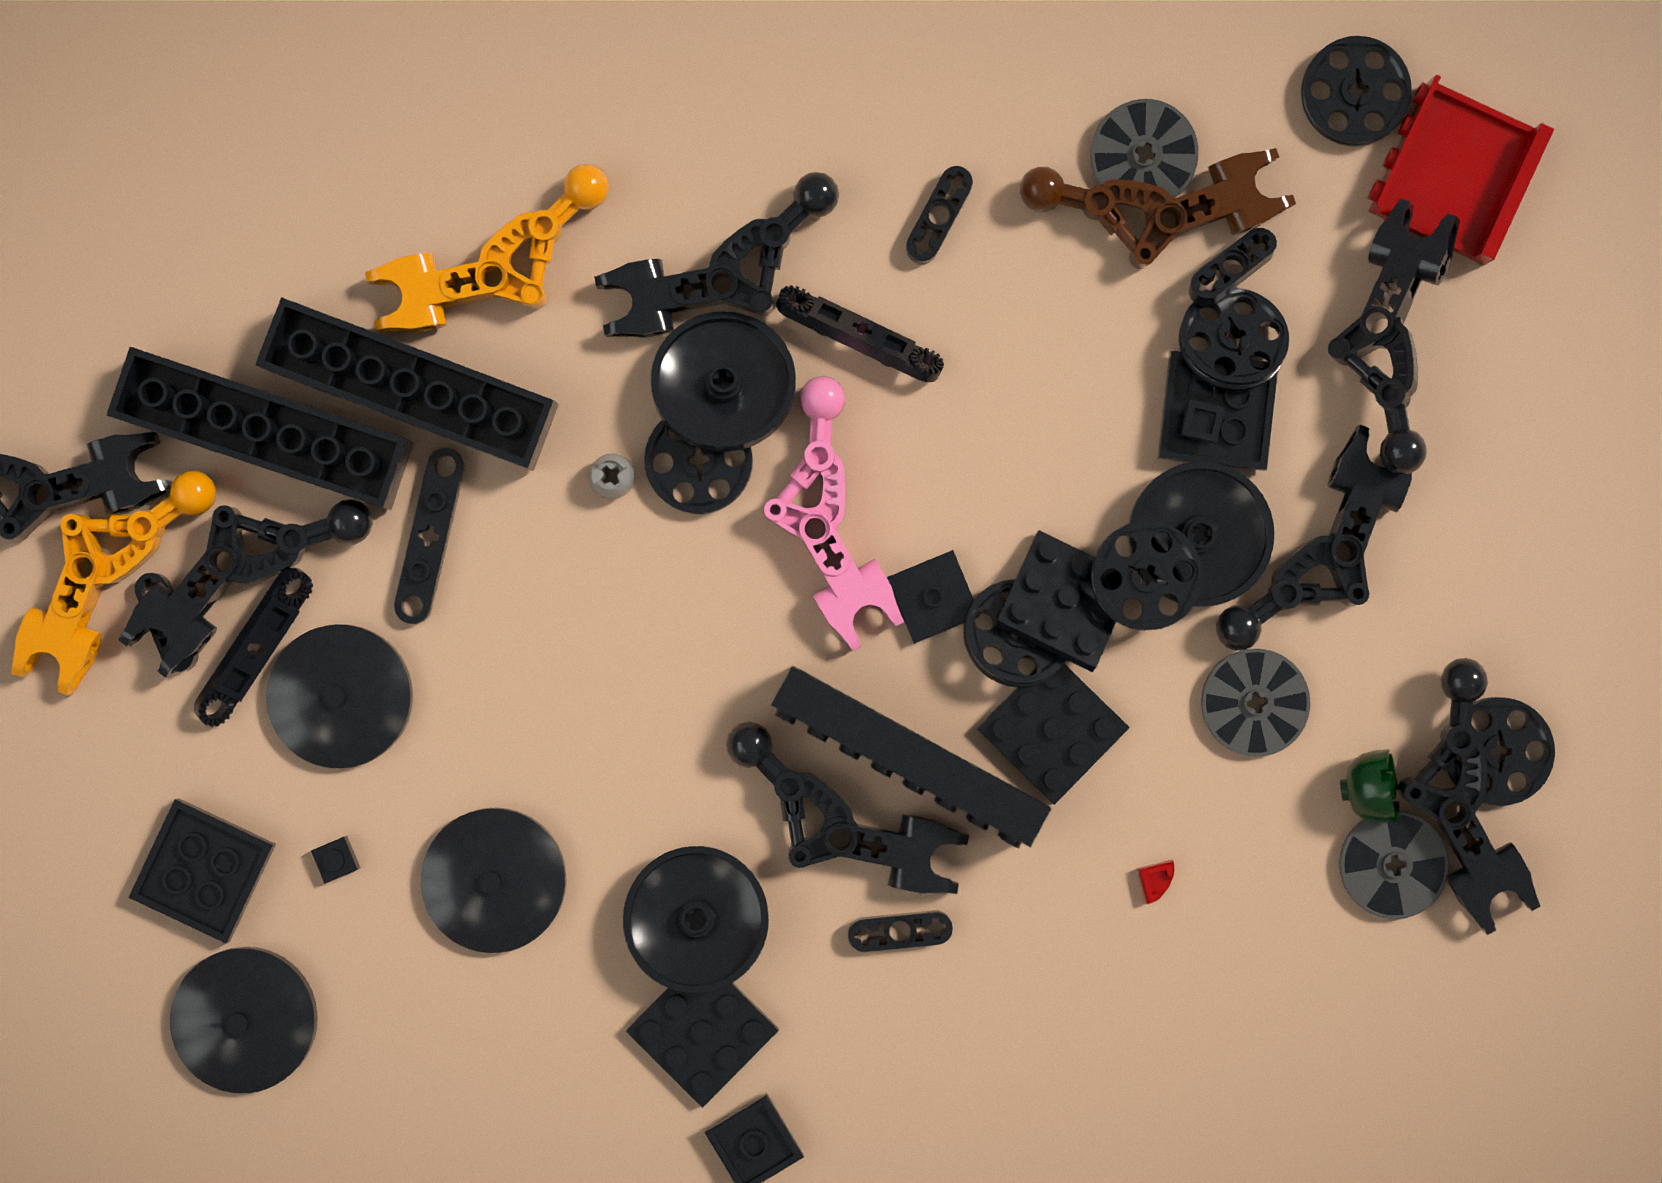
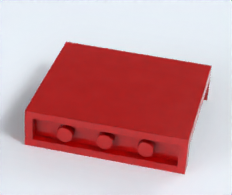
[1368,74,1554,265]

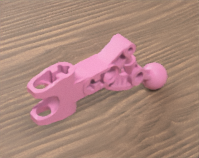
[764,376,904,651]

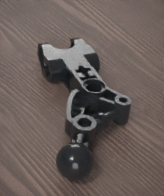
[594,172,839,338]
[1328,198,1460,474]
[1216,425,1412,651]
[0,432,172,541]
[119,499,373,678]
[1398,658,1541,935]
[726,722,969,894]

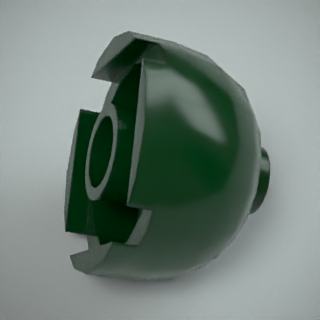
[1340,749,1400,823]

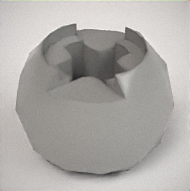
[589,453,635,499]

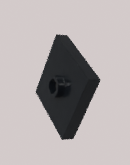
[886,550,980,644]
[704,1093,804,1183]

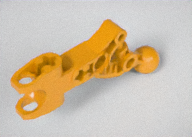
[365,164,609,333]
[11,470,216,695]

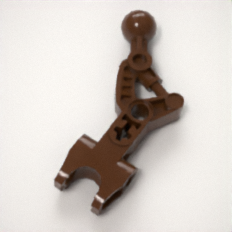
[1020,148,1296,269]

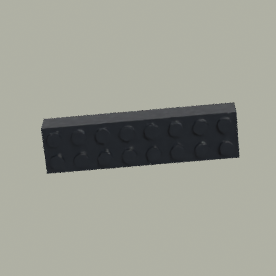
[255,297,559,471]
[106,347,414,510]
[771,665,1052,849]

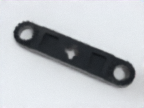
[776,285,944,382]
[394,448,465,624]
[194,567,313,727]

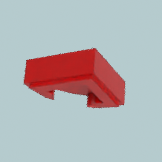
[1137,860,1175,905]

